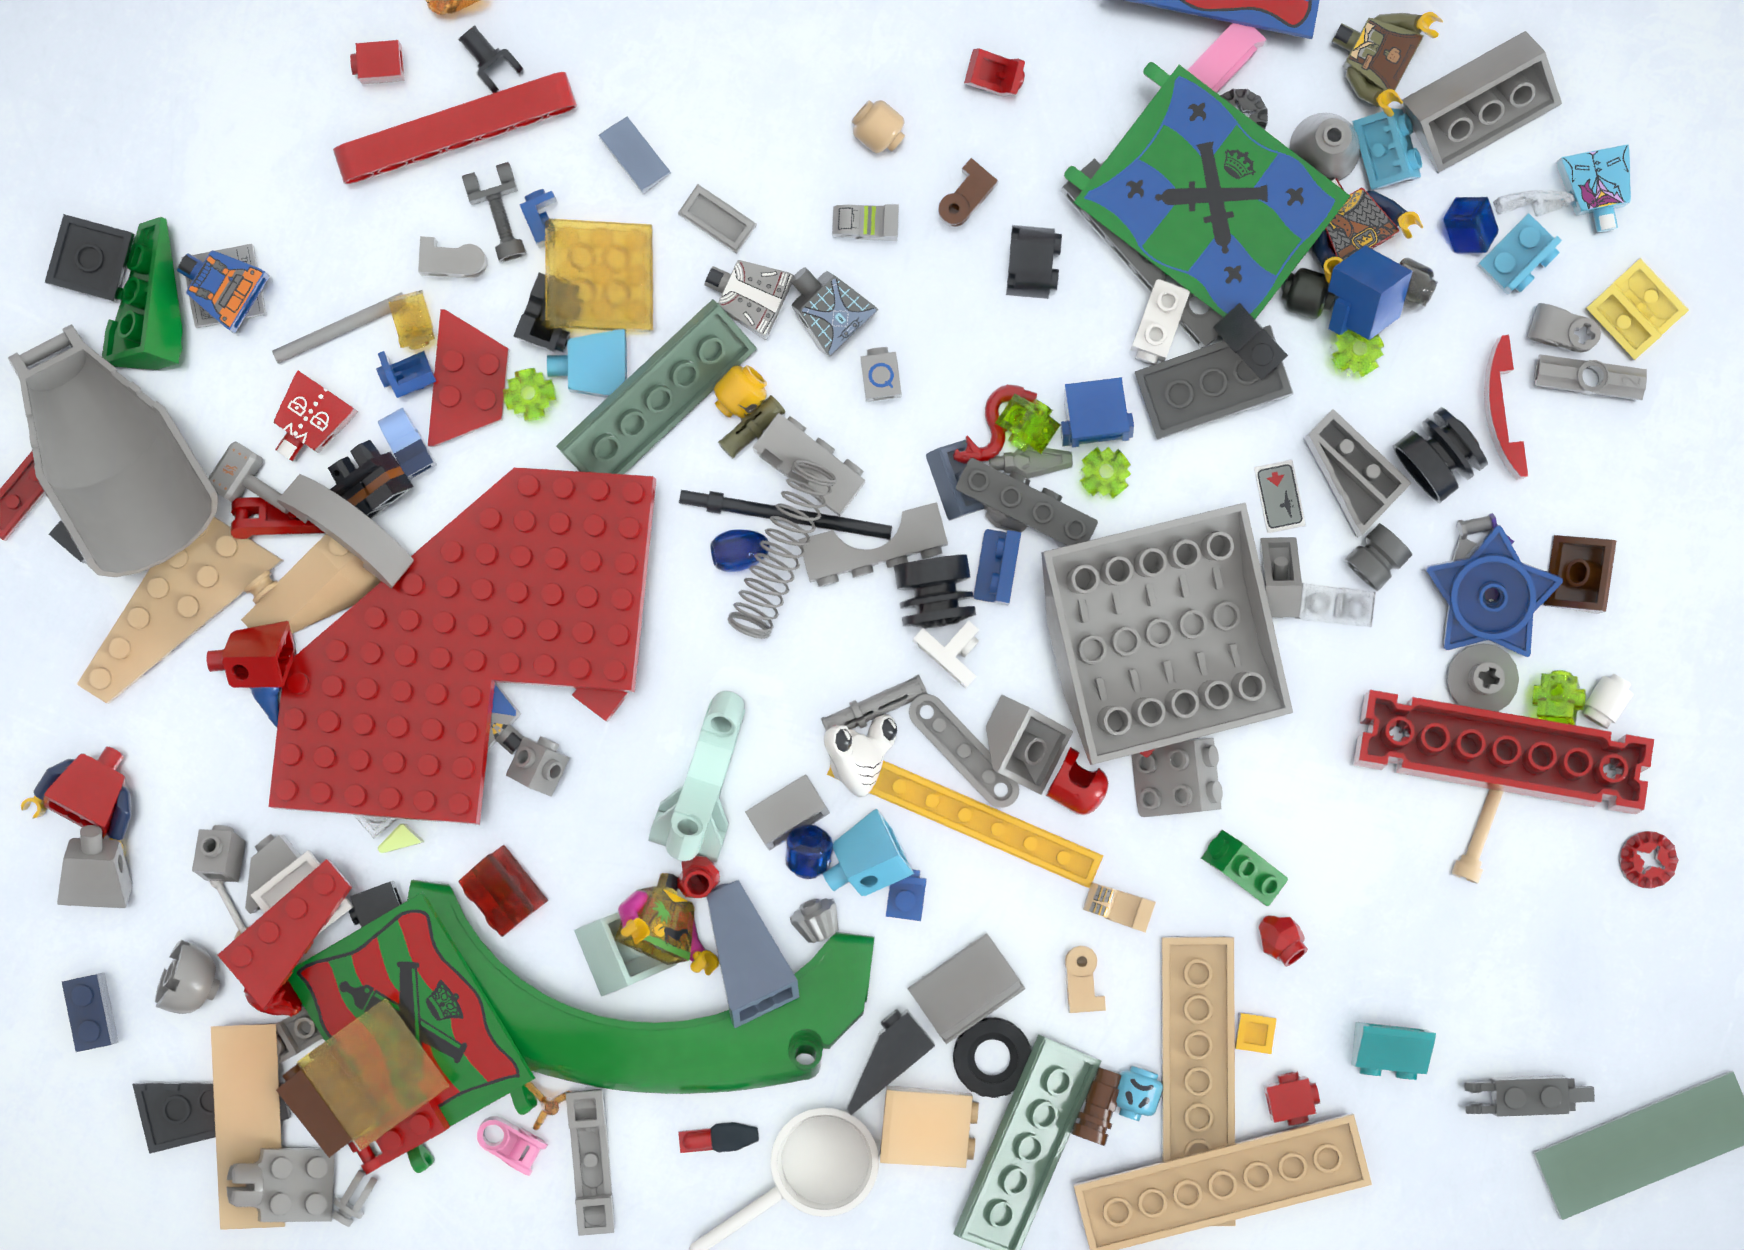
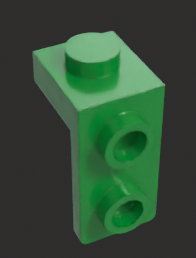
[1201,830,1288,906]

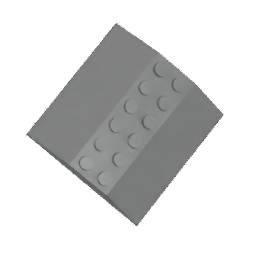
[1041,503,1293,765]

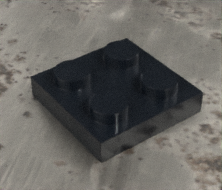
[44,214,135,303]

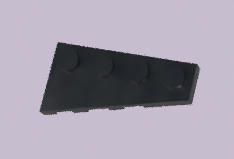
[132,1083,291,1154]

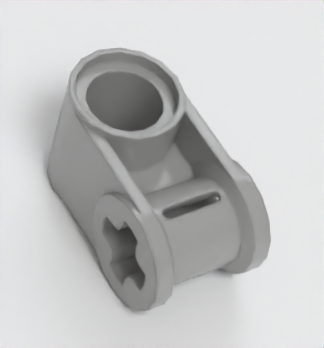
[1528,303,1601,353]

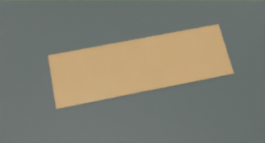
[211,1024,285,1230]

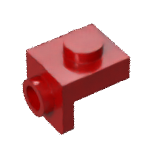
[964,48,1025,96]

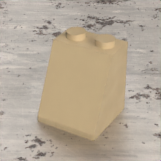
[880,1085,979,1168]

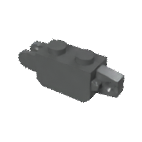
[1465,1075,1595,1117]

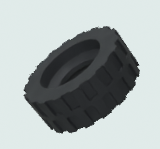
[953,1017,1032,1098]

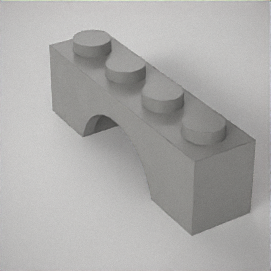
[798,502,948,587]

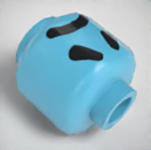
[1116,1066,1163,1121]

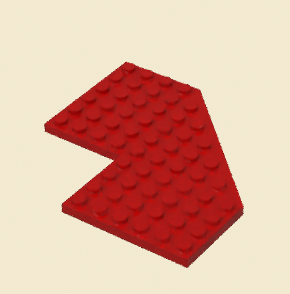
[268,467,656,825]

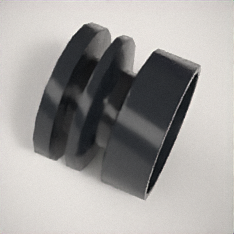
[1393,407,1488,503]
[894,554,976,629]

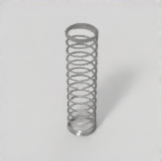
[727,460,836,639]

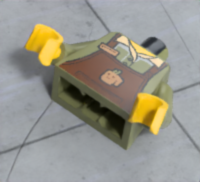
[1332,12,1443,117]

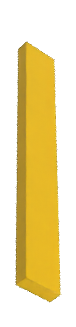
[827,760,1103,889]

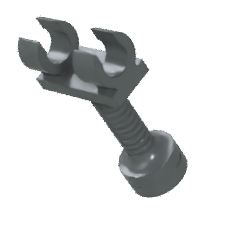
[462,161,526,262]

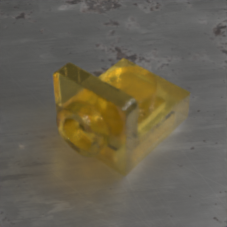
[388,290,435,350]

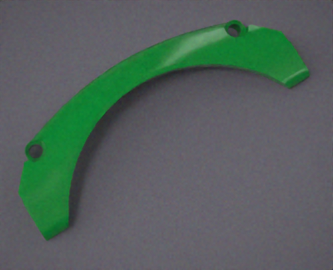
[407,880,875,1094]

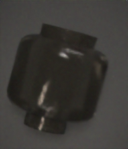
[1399,257,1438,310]

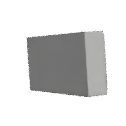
[678,184,757,254]

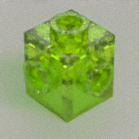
[1330,329,1384,378]
[503,368,557,422]
[995,394,1061,454]
[1079,447,1131,500]
[1532,670,1586,725]

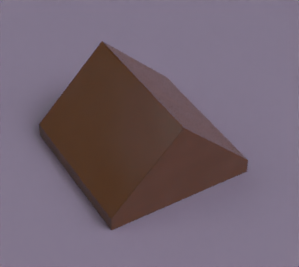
[1544,535,1617,614]

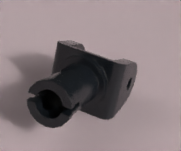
[458,25,523,93]

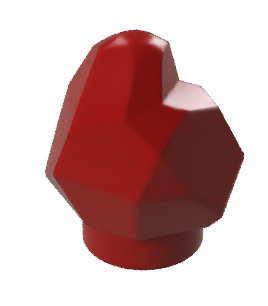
[677,856,720,898]
[1258,915,1308,967]

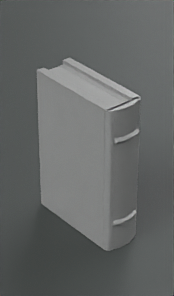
[907,933,1026,1044]

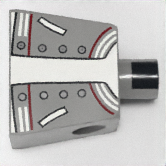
[704,260,794,340]

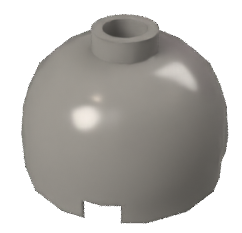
[155,939,220,1014]

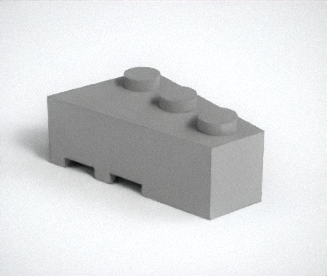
[1304,409,1411,538]
[753,413,865,517]

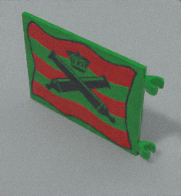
[288,892,537,1173]

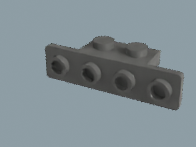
[956,458,1098,546]

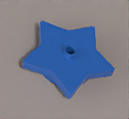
[1426,524,1563,657]

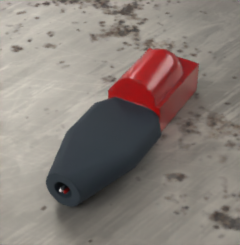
[678,1122,759,1153]

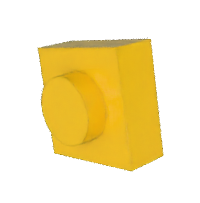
[1235,1013,1277,1054]

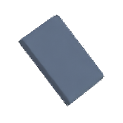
[598,116,671,194]
[926,440,984,520]

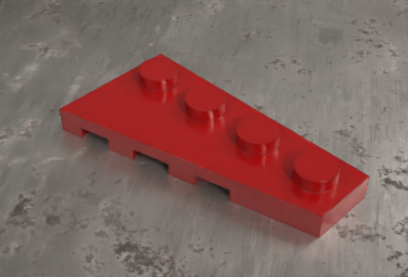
[217,859,352,1010]

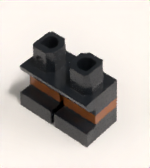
[328,440,413,519]

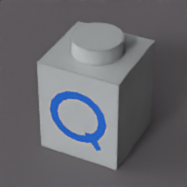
[860,347,902,402]

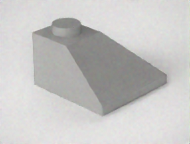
[986,695,1073,795]

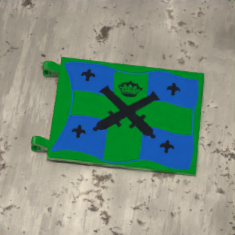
[1064,62,1350,319]

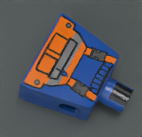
[177,250,270,333]

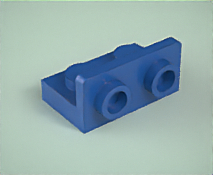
[974,529,1021,605]

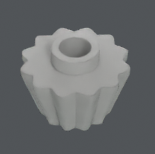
[790,898,839,943]

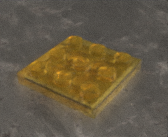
[545,219,653,332]
[296,998,450,1151]

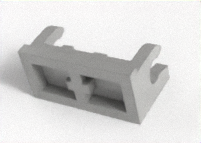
[745,774,830,851]

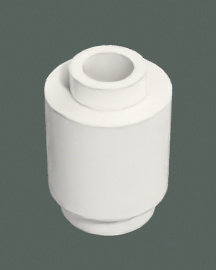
[1583,673,1634,729]

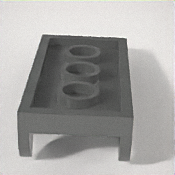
[1135,325,1294,440]

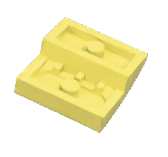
[1586,257,1689,360]

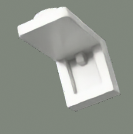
[1130,279,1190,365]

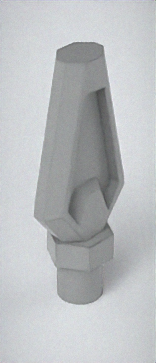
[989,444,1073,479]

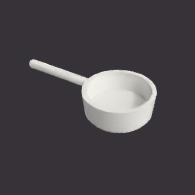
[689,1108,879,1250]

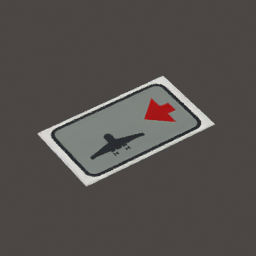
[1254,460,1306,533]

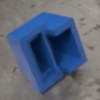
[1328,245,1413,340]
[1061,377,1134,448]

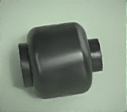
[1281,268,1336,319]

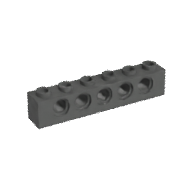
[1061,158,1223,348]

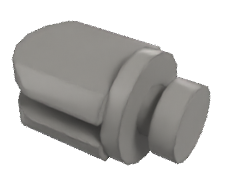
[332,1170,378,1227]

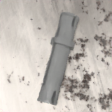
[821,674,927,731]

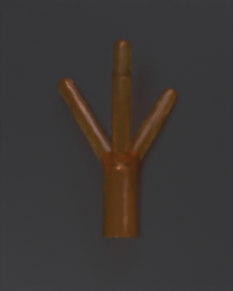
[525,1081,570,1130]

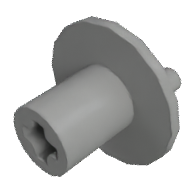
[1447,643,1519,712]

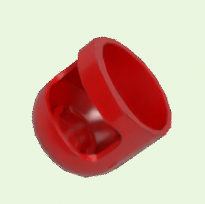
[1046,747,1109,815]

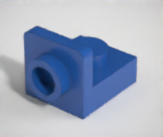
[519,189,557,248]
[885,869,927,921]

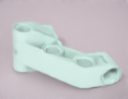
[648,691,745,863]

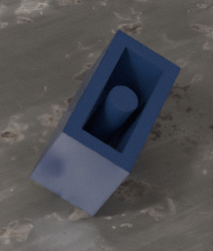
[61,973,119,1052]

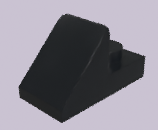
[1213,303,1289,380]

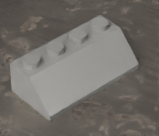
[1402,31,1562,173]

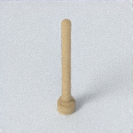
[1451,789,1503,884]

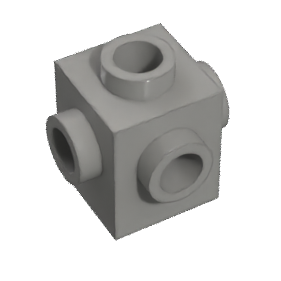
[506,736,569,797]

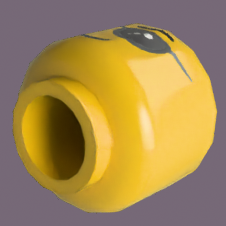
[714,365,767,418]

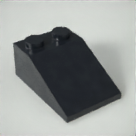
[846,1009,935,1115]

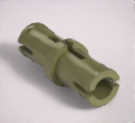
[718,395,786,459]

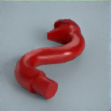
[953,384,1037,464]

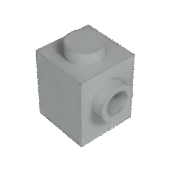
[192,825,245,882]

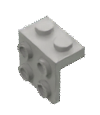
[1132,738,1223,817]

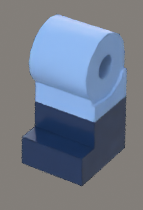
[377,407,437,480]

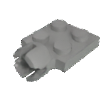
[226,1148,334,1222]

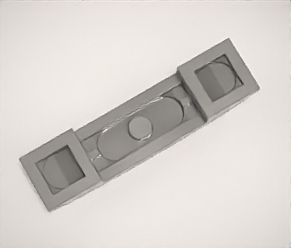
[277,474,414,588]
[566,1089,615,1236]

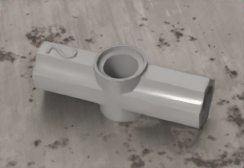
[1534,354,1647,400]

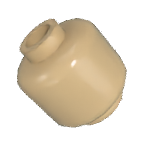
[851,100,905,153]

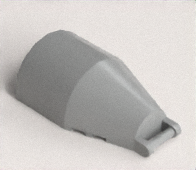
[8,324,218,577]

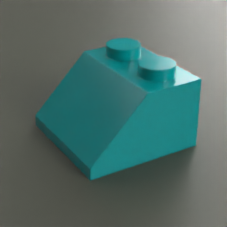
[1351,1022,1436,1080]

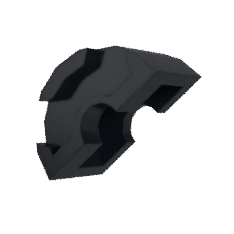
[1006,225,1062,299]
[513,272,583,352]

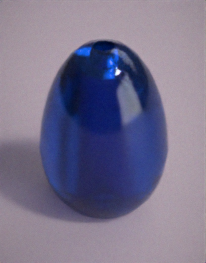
[710,529,770,572]

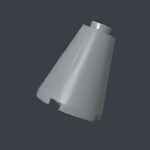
[1289,113,1361,181]

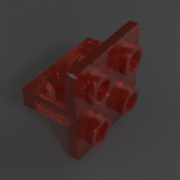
[458,845,548,937]

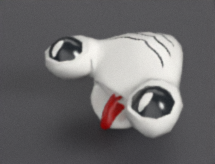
[823,714,897,798]

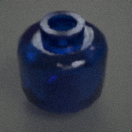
[785,824,833,879]

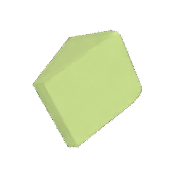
[377,824,424,853]

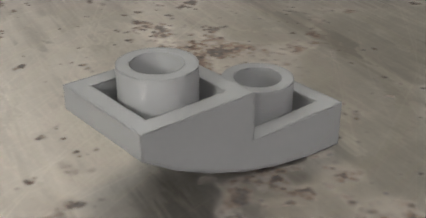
[276,1007,323,1065]

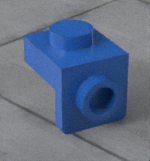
[376,351,436,398]

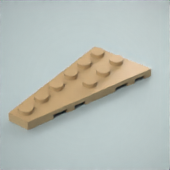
[76,517,284,704]

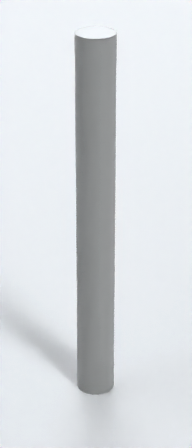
[272,292,408,363]

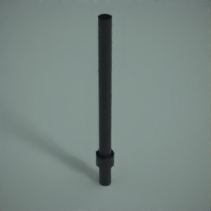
[679,489,892,540]

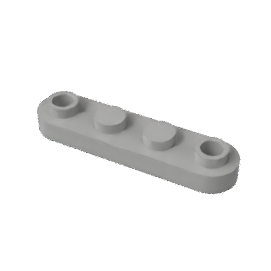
[909,694,1019,808]

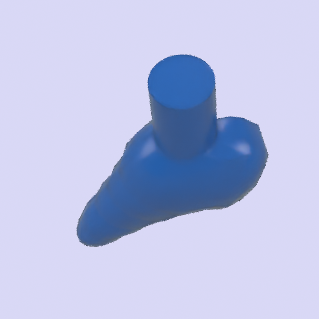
[250,687,280,727]

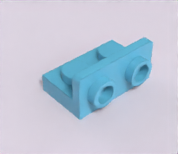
[1352,108,1422,190]
[1477,213,1562,295]

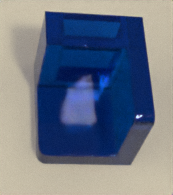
[1443,197,1499,253]

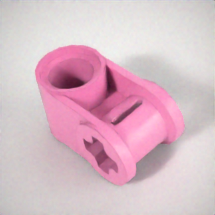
[477,1116,548,1176]

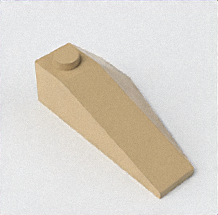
[241,534,381,634]

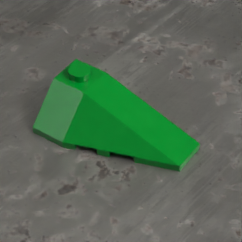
[102,217,183,370]

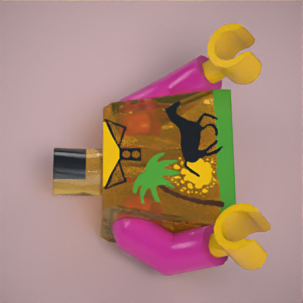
[615,873,719,976]

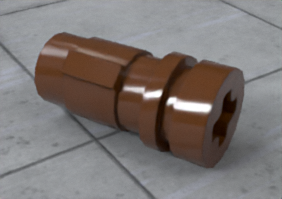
[1071,1067,1122,1146]

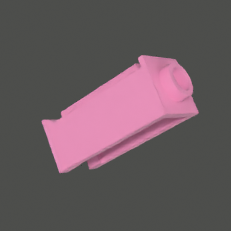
[1187,23,1266,93]

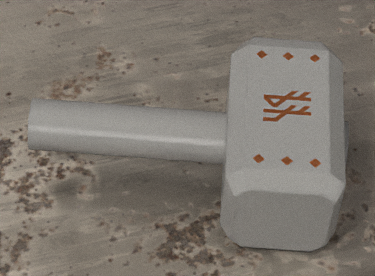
[208,441,289,514]

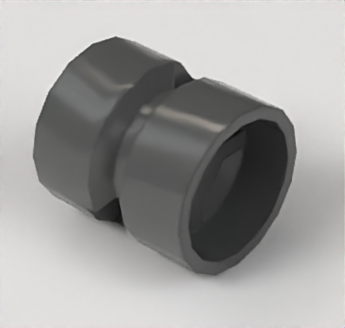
[1345,523,1413,591]

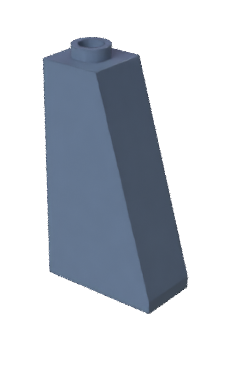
[707,880,799,1028]

